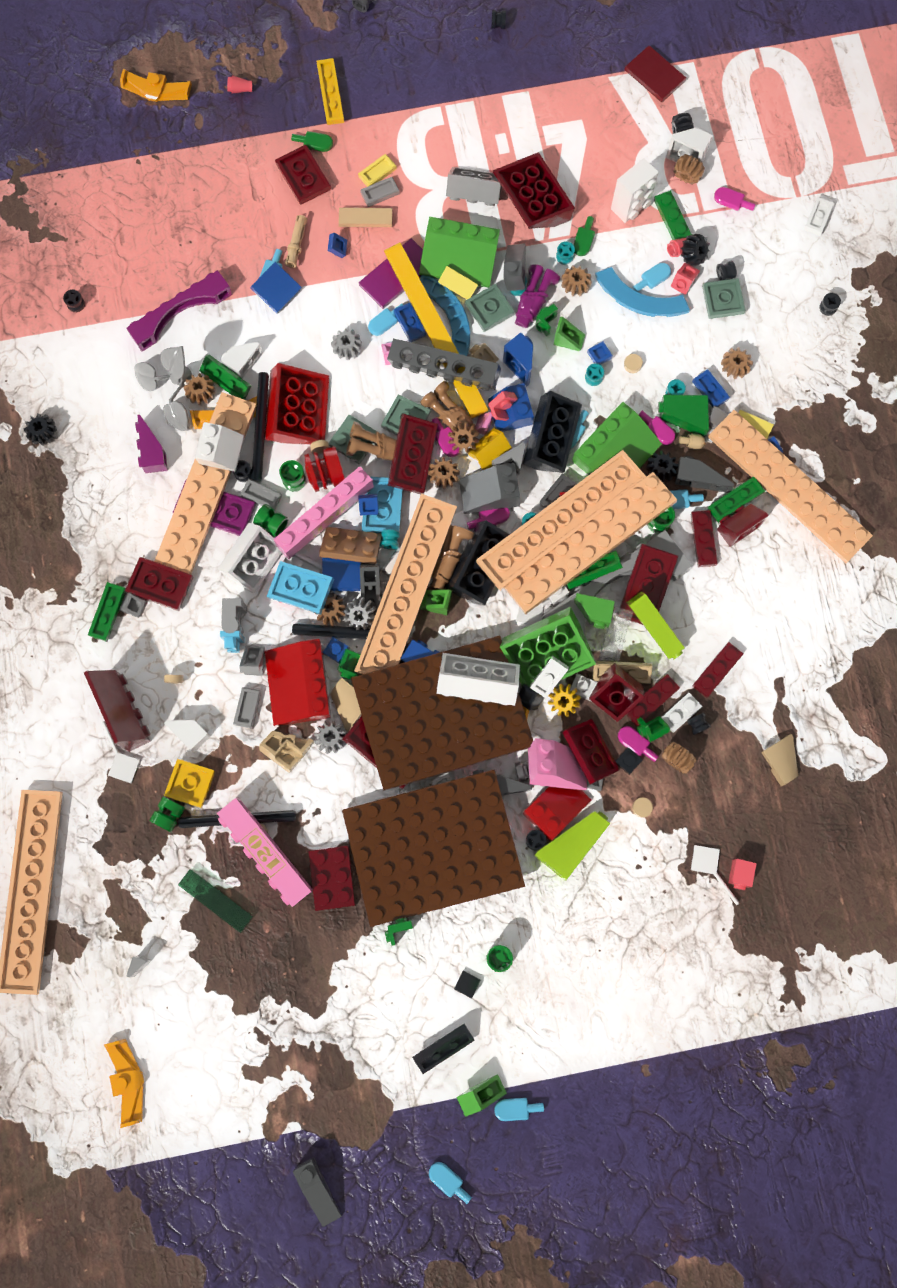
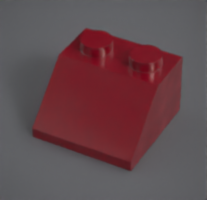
[717,504,769,547]
[589,663,645,722]

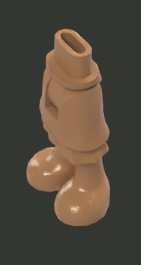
[420,381,480,440]
[346,422,396,461]
[431,525,475,590]

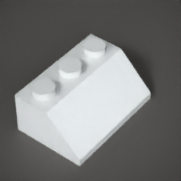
[217,523,282,593]

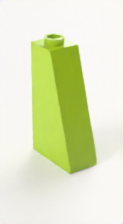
[626,591,685,659]
[534,811,610,881]

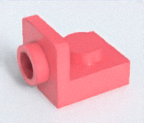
[671,263,700,295]
[488,391,517,421]

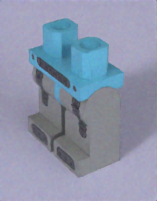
[220,598,247,653]

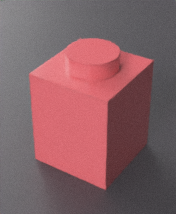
[728,859,756,890]

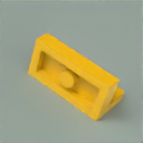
[468,428,512,470]

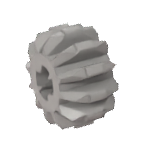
[331,328,362,361]
[344,597,376,630]
[314,721,347,754]

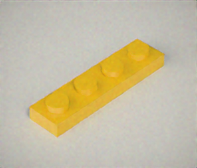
[316,58,344,125]

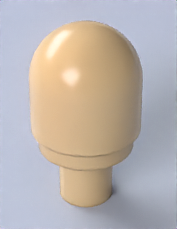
[679,434,705,449]

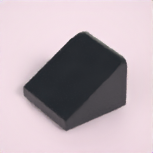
[519,684,543,710]
[454,970,481,999]

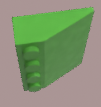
[419,216,500,288]
[572,402,662,475]
[500,607,596,686]

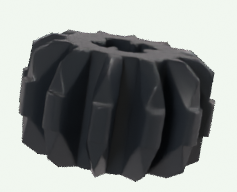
[671,113,694,134]
[680,234,710,266]
[23,413,57,446]
[646,450,678,483]

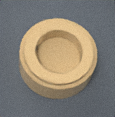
[624,354,643,373]
[310,440,329,454]
[164,675,184,684]
[632,798,653,818]

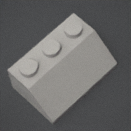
[445,167,502,206]

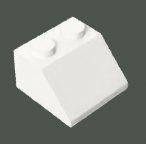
[665,128,713,162]
[195,422,245,472]

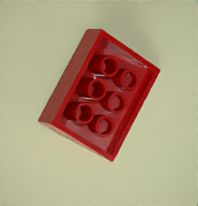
[265,363,329,445]
[265,639,331,726]

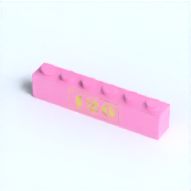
[273,466,374,559]
[217,797,313,907]

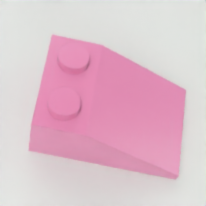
[528,738,587,790]

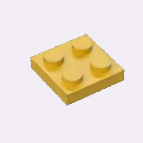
[164,759,215,808]

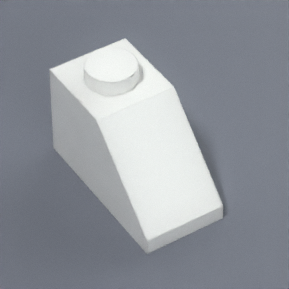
[221,342,262,378]
[164,720,211,753]

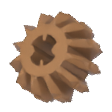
[673,154,705,185]
[561,265,592,297]
[721,347,753,380]
[183,373,216,405]
[448,422,479,454]
[428,457,460,490]
[315,594,346,626]
[662,742,697,774]

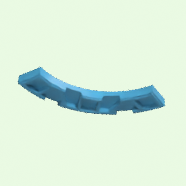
[595,267,690,317]
[420,275,470,356]

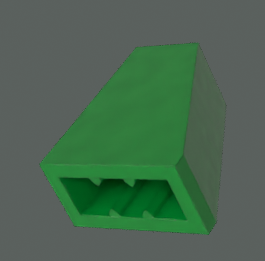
[658,395,709,437]

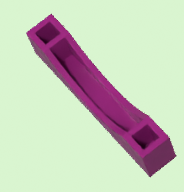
[126,270,232,352]

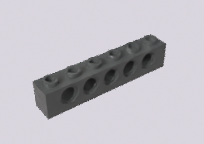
[387,338,501,391]

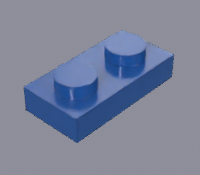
[394,303,427,342]
[692,369,730,408]

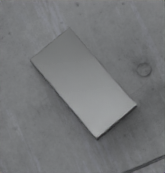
[360,177,400,207]
[240,479,282,509]
[233,687,261,729]

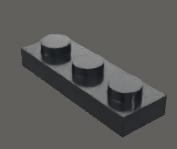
[412,1023,475,1074]

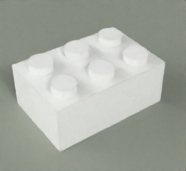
[611,158,659,223]

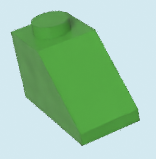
[574,593,615,629]
[456,1074,507,1117]

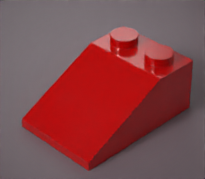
[523,787,592,842]

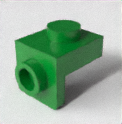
[536,303,558,336]
[337,648,361,680]
[637,716,670,742]
[385,918,413,946]

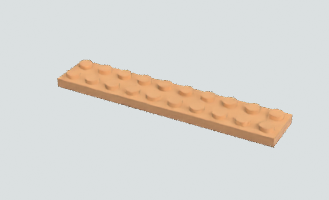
[154,392,257,575]
[708,410,873,563]
[476,450,646,591]
[504,472,677,615]
[355,493,457,675]
[0,790,63,995]

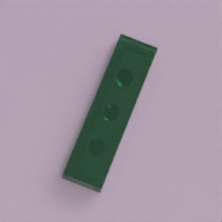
[178,869,254,933]

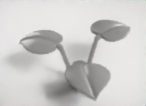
[134,346,192,431]

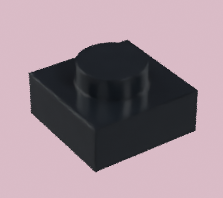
[615,747,643,775]

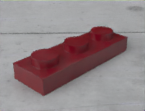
[690,510,718,568]
[692,642,744,698]
[626,674,680,726]

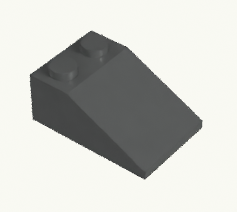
[459,463,520,514]

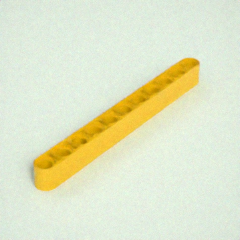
[384,242,488,419]

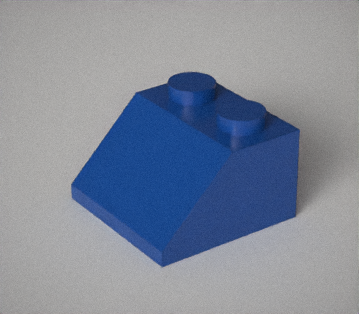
[503,332,533,387]
[488,383,534,432]

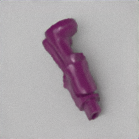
[514,264,561,328]

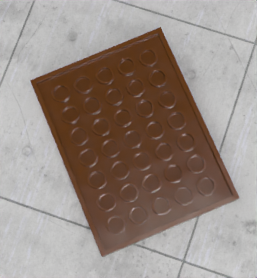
[351,635,533,791]
[342,769,526,927]

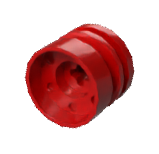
[304,446,345,492]

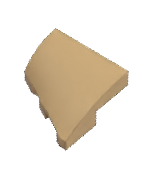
[330,678,361,732]
[259,731,314,773]
[761,734,798,786]

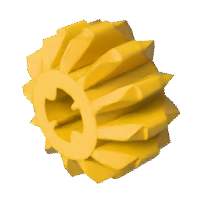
[548,683,581,716]

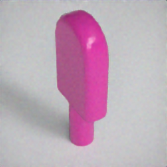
[714,187,756,211]
[638,410,675,445]
[432,417,459,457]
[467,508,510,530]
[618,726,659,762]

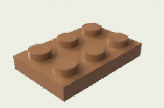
[320,527,382,564]

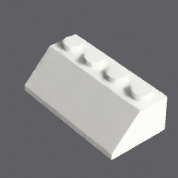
[436,653,520,706]

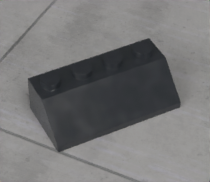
[523,390,582,473]
[445,520,510,605]

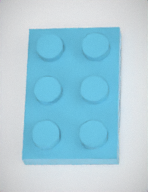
[362,477,403,533]
[267,561,334,615]

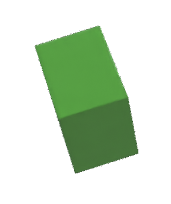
[553,317,585,351]
[420,590,452,615]

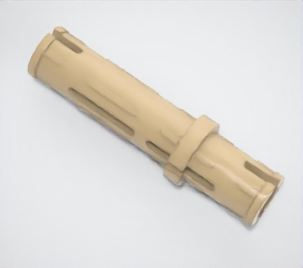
[285,215,308,268]

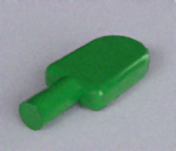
[291,131,333,152]
[573,216,595,256]

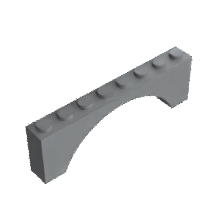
[542,530,693,635]

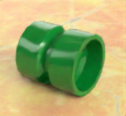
[279,460,306,492]
[253,504,289,538]
[647,507,675,533]
[149,796,185,833]
[486,945,513,973]

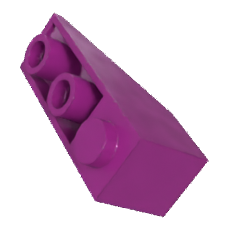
[135,415,168,473]

